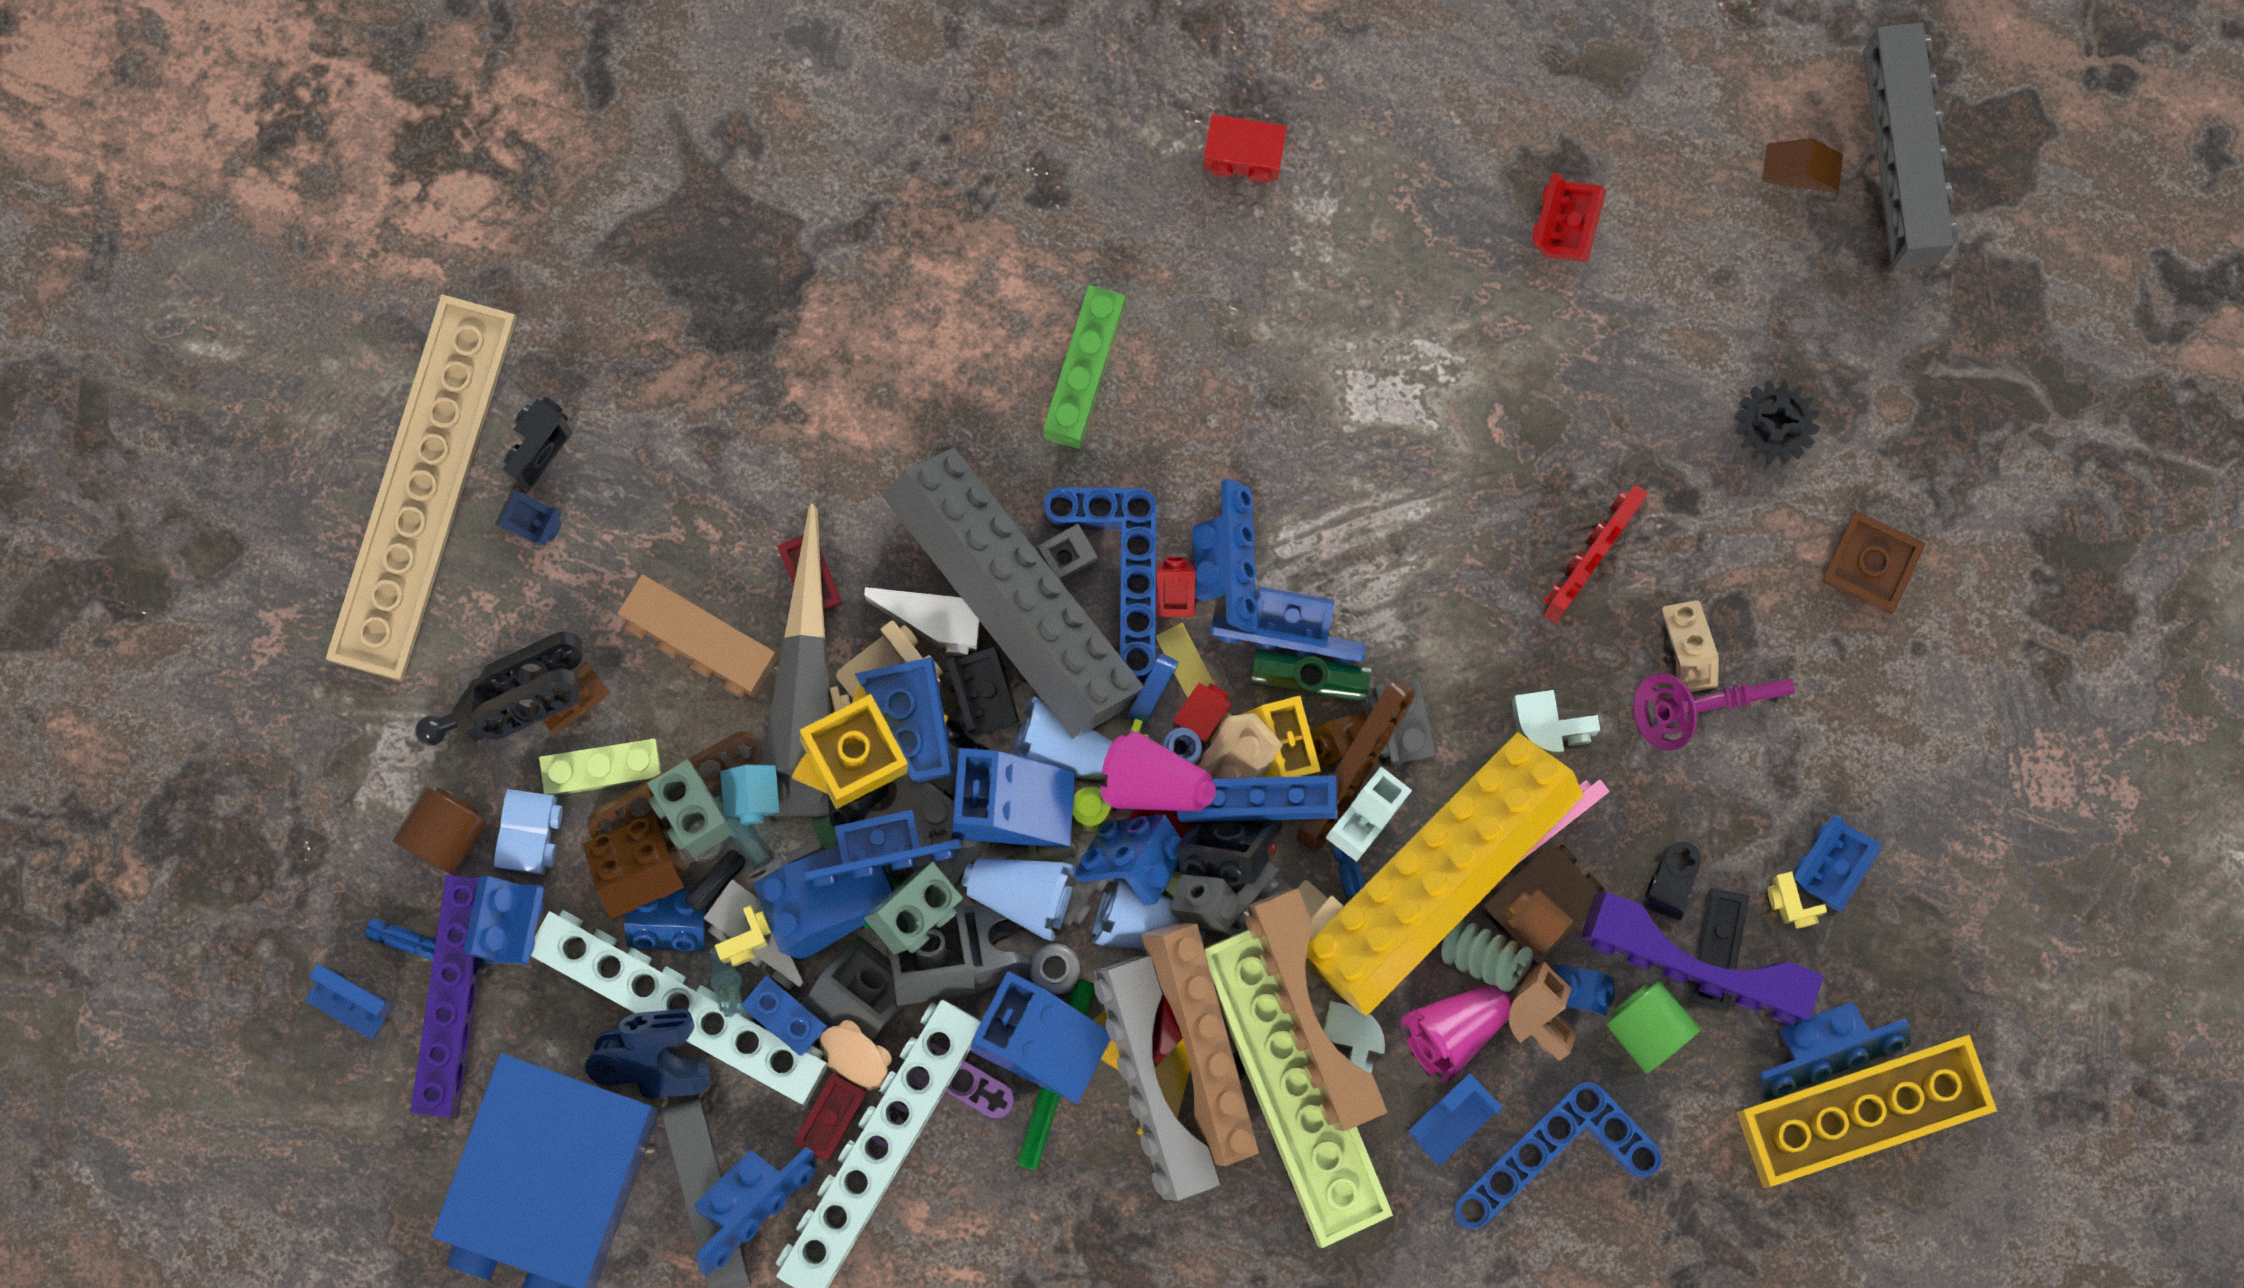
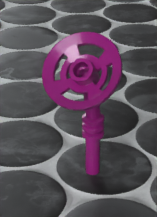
[1634,673,1795,751]

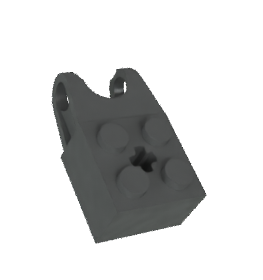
[864,771,992,889]
[888,902,1032,1006]

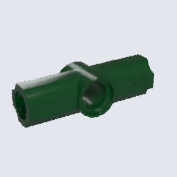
[1250,650,1371,703]

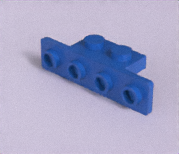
[1192,478,1258,633]
[1210,586,1366,664]
[803,810,962,888]
[1759,1001,1911,1100]
[695,1147,816,1277]

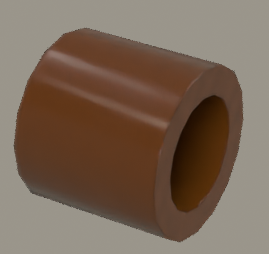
[392,787,486,876]

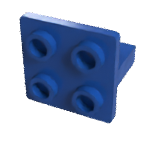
[463,876,544,965]

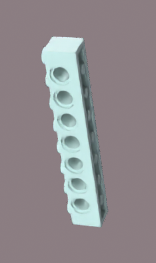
[530,910,828,1107]
[776,999,982,1288]

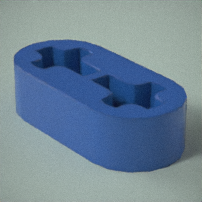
[1128,653,1179,726]

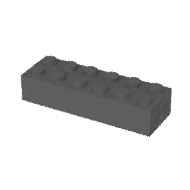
[1863,23,1958,270]

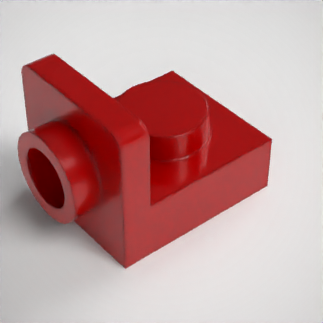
[1156,556,1195,617]

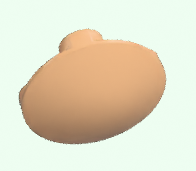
[820,1020,892,1091]

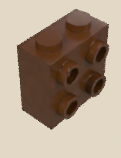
[582,814,685,919]

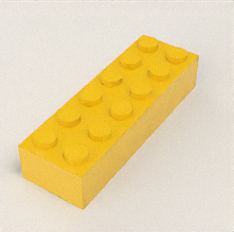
[1736,1035,1997,1188]

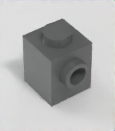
[1170,874,1238,933]

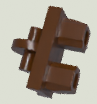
[530,661,610,736]

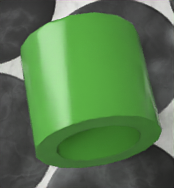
[1606,980,1701,1074]

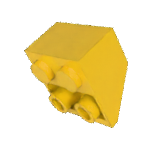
[1239,696,1321,777]

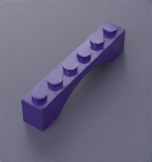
[1580,891,1824,1025]

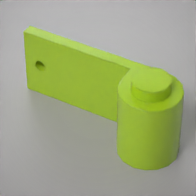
[1072,718,1149,831]

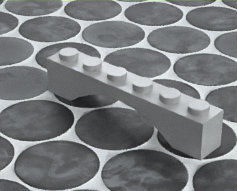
[1094,956,1220,1201]

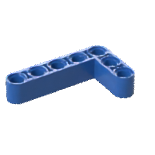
[1044,487,1157,682]
[1452,1082,1662,1230]

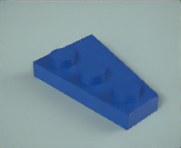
[855,657,954,783]

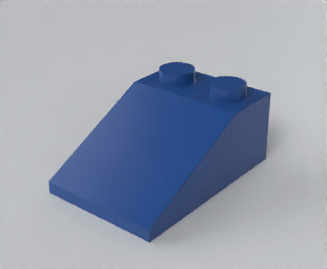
[753,846,894,961]

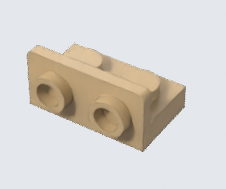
[1198,713,1283,779]

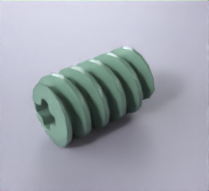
[1442,918,1533,991]

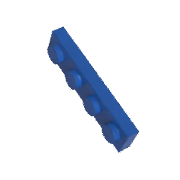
[1178,776,1338,822]

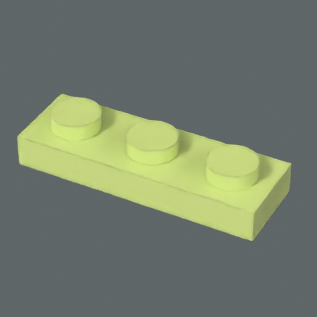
[539,739,662,796]

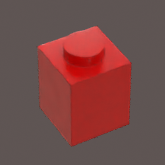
[1172,682,1232,748]

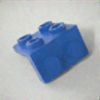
[1074,814,1182,905]

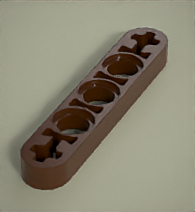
[1296,679,1415,852]
[587,731,763,839]

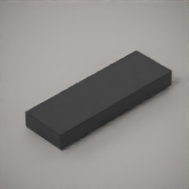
[1688,888,1750,1012]

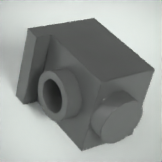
[1038,524,1098,582]

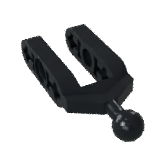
[415,631,583,746]

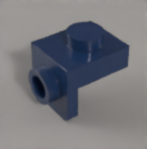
[495,490,562,546]

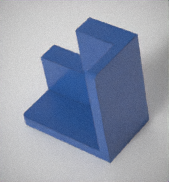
[1406,1073,1503,1165]

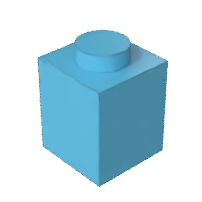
[720,765,780,825]

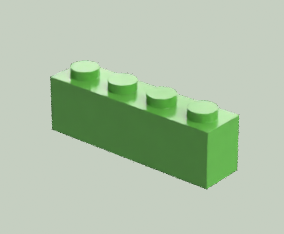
[1043,285,1126,450]

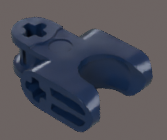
[585,1009,712,1098]

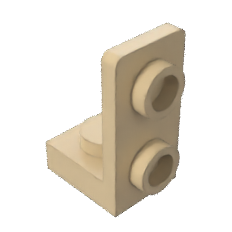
[1662,601,1719,692]

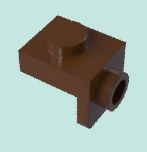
[1310,711,1367,768]

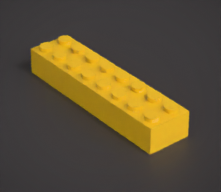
[1306,732,1584,1017]

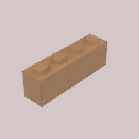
[617,574,779,698]

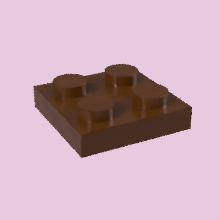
[1821,510,1926,615]

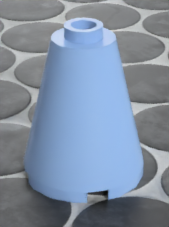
[1010,695,1113,781]
[962,857,1076,941]
[1092,877,1206,951]

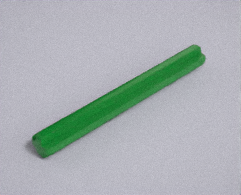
[1017,979,1094,1170]

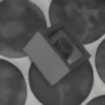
[802,936,905,1043]

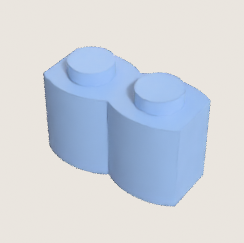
[494,789,563,876]

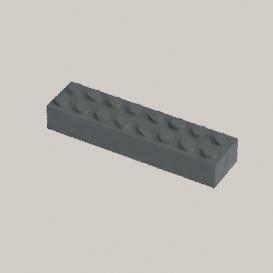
[882,447,1145,739]

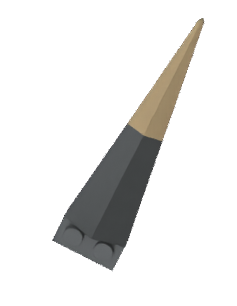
[760,503,832,817]

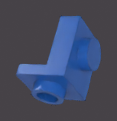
[1554,964,1615,1016]

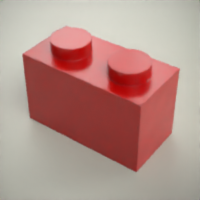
[1203,114,1287,183]

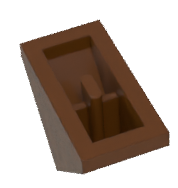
[1762,138,1843,193]

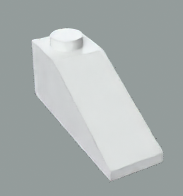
[864,587,981,657]

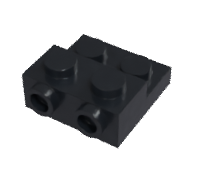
[502,396,573,494]
[1177,820,1282,886]

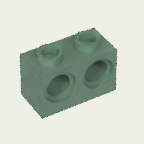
[647,759,735,858]
[864,862,963,954]

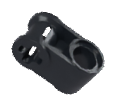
[1642,842,1701,921]

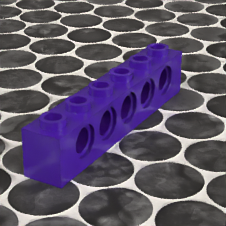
[410,875,481,1119]

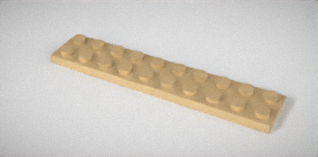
[326,294,517,682]

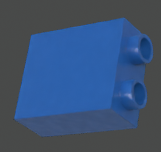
[431,1053,660,1288]

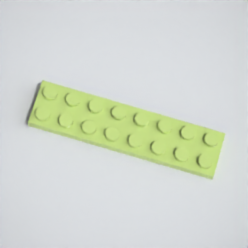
[1204,929,1393,1248]

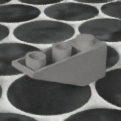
[704,880,806,990]

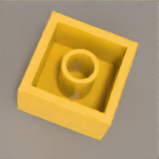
[800,694,908,809]

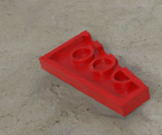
[1543,485,1648,624]

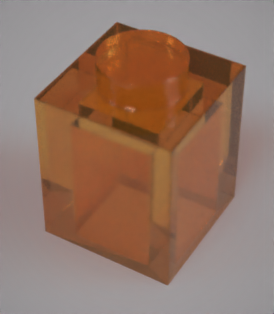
[1507,889,1573,954]

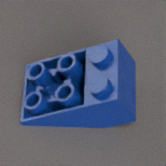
[951,748,1075,848]
[970,971,1111,1105]

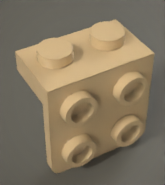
[836,620,943,699]

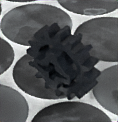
[1734,380,1820,465]

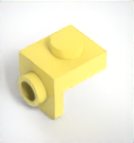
[1768,872,1827,929]
[714,905,771,966]

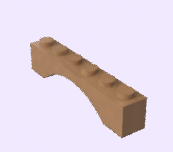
[1245,888,1388,1131]
[1141,922,1259,1166]

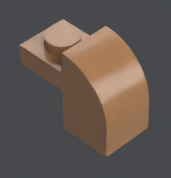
[1509,962,1577,1061]

